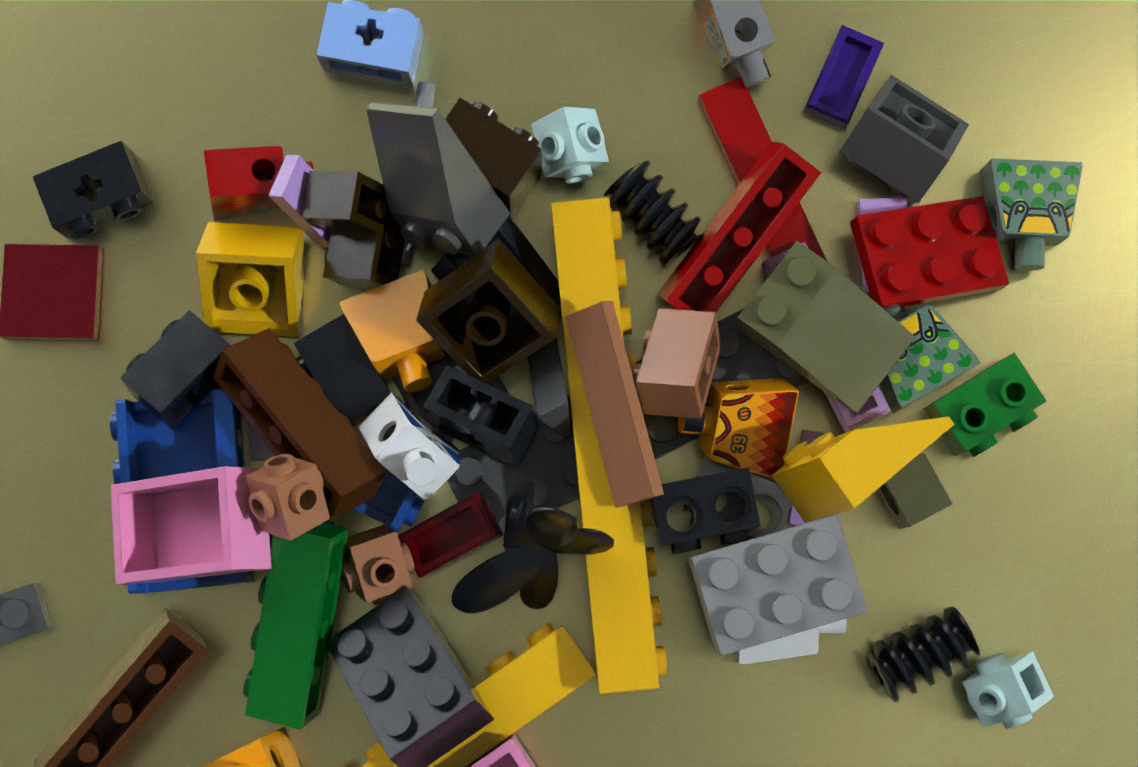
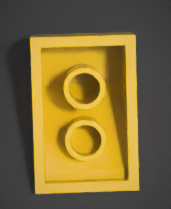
[772,416,955,523]

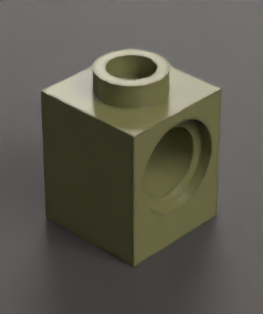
[879,453,952,529]

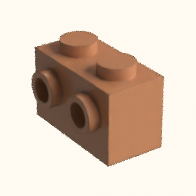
[632,309,722,419]

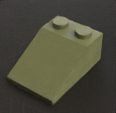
[737,241,915,415]

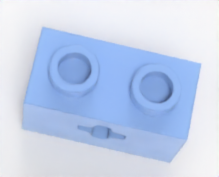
[316,0,424,86]

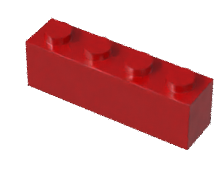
[657,141,821,312]

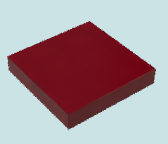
[0,244,103,341]

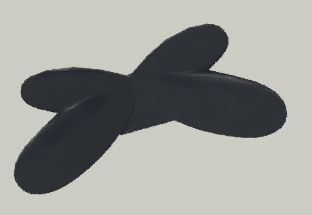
[452,480,614,613]

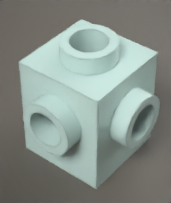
[531,107,609,183]
[962,651,1054,729]

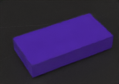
[803,25,884,130]

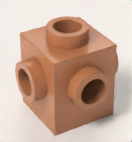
[246,454,330,541]
[342,524,415,605]

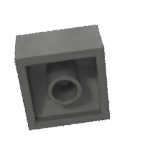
[839,75,969,203]

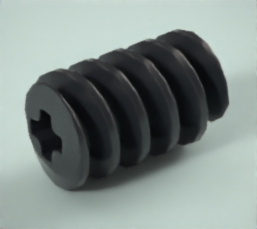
[604,160,702,267]
[867,606,980,703]

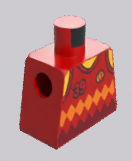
[203,146,314,221]

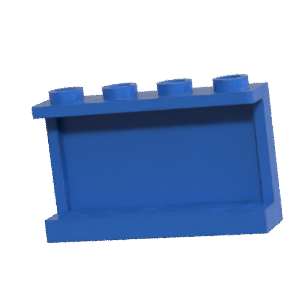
[110,389,255,594]

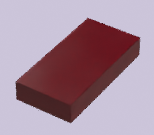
[398,491,503,578]

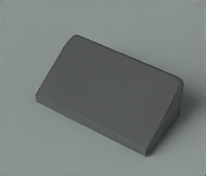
[527,334,571,437]

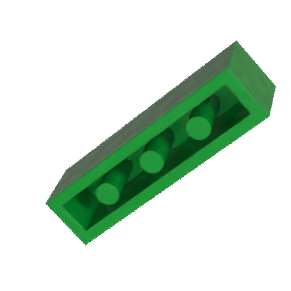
[243,523,349,730]

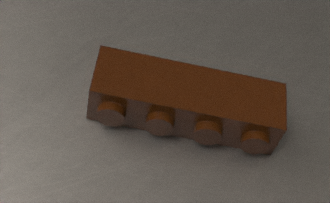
[213,328,387,522]
[34,608,208,767]

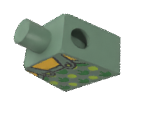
[980,158,1082,271]
[880,304,980,413]

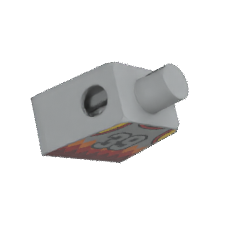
[692,0,775,88]

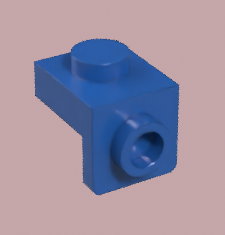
[354,471,424,532]

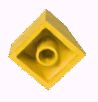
[196,222,305,337]

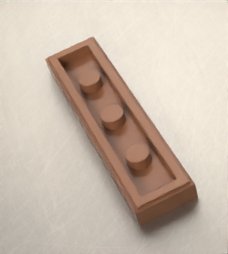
[565,301,664,508]

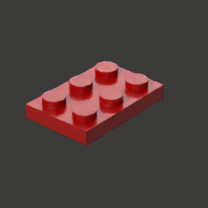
[850,196,1009,310]

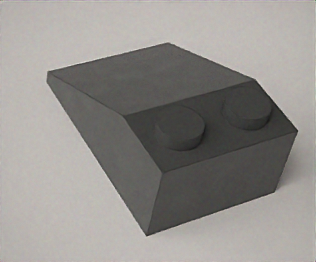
[366,102,510,256]

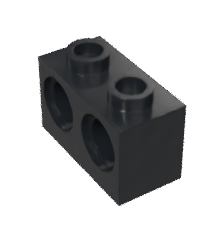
[650,467,761,554]

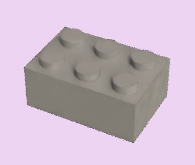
[688,514,868,656]

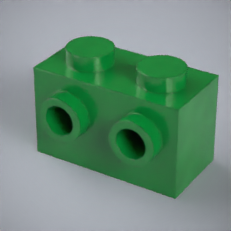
[924,352,1046,457]

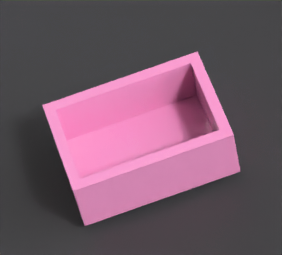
[110,466,272,584]

